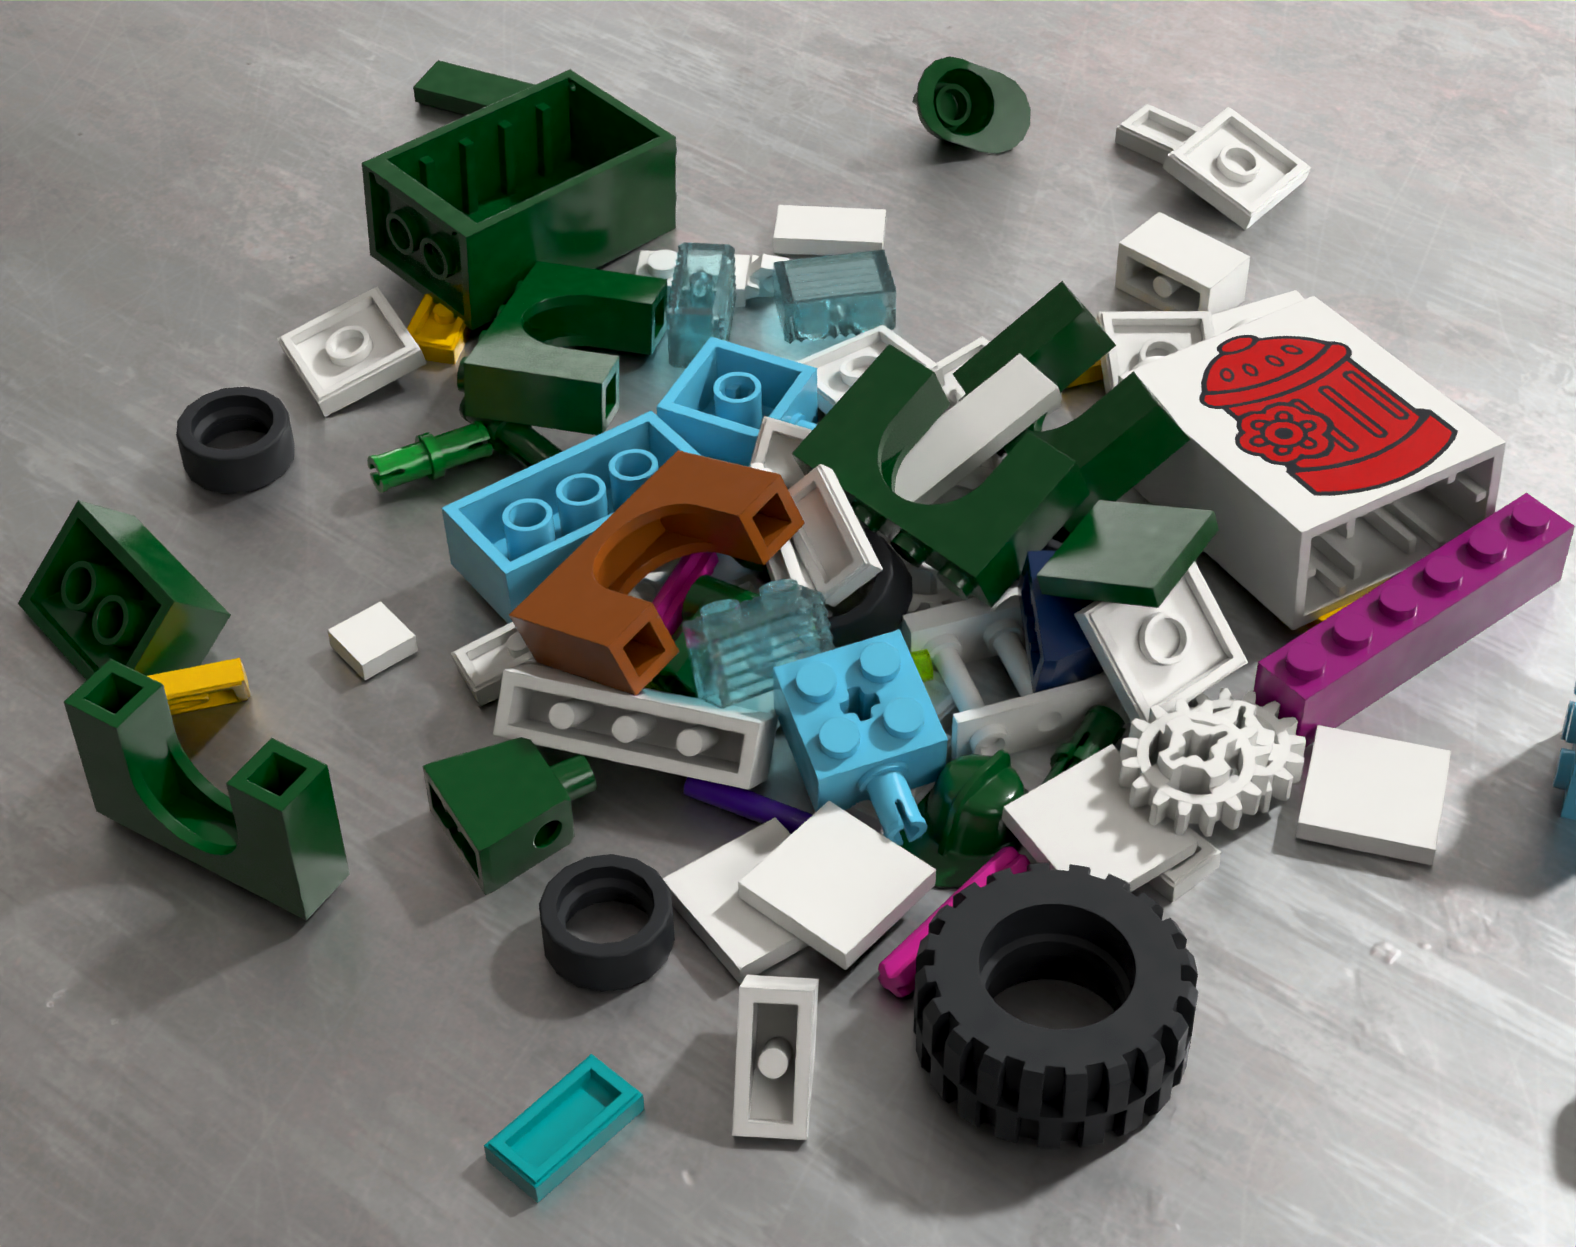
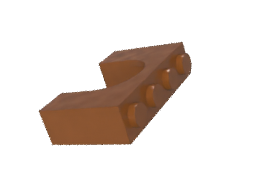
[509,450,805,696]

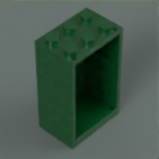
[362,69,677,330]

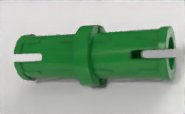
[367,420,492,493]

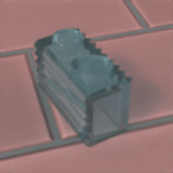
[666,242,737,368]
[773,249,896,344]
[682,579,836,709]

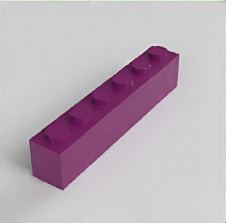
[1253,493,1575,748]

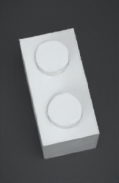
[1115,212,1250,315]

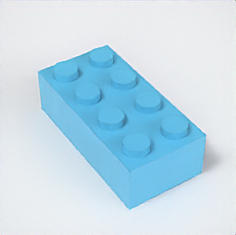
[441,411,702,624]

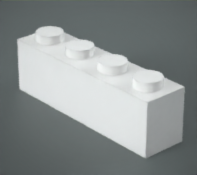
[493,664,779,790]

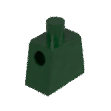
[423,737,597,895]

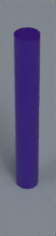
[684,777,813,834]

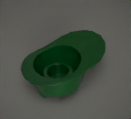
[912,56,1031,154]
[899,749,1029,889]

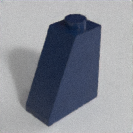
[1017,551,1104,693]

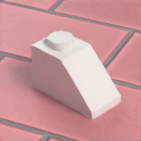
[732,975,819,1140]

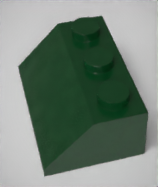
[18,500,231,681]

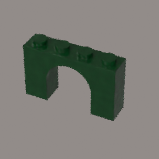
[457,261,667,436]
[953,281,1191,534]
[792,344,1090,608]
[64,658,350,921]

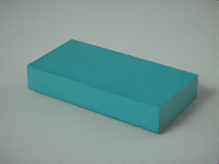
[484,1054,645,1203]

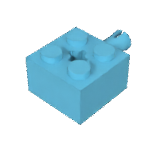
[656,337,818,467]
[773,629,948,845]

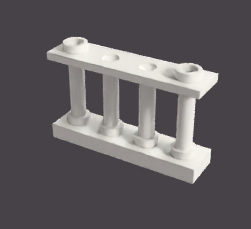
[902,587,1194,761]

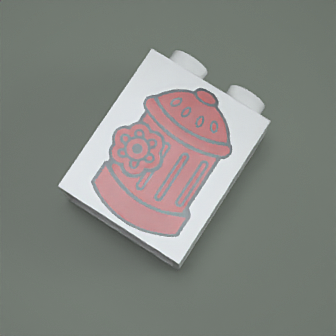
[1118,296,1506,630]

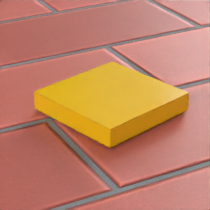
[147,658,251,716]

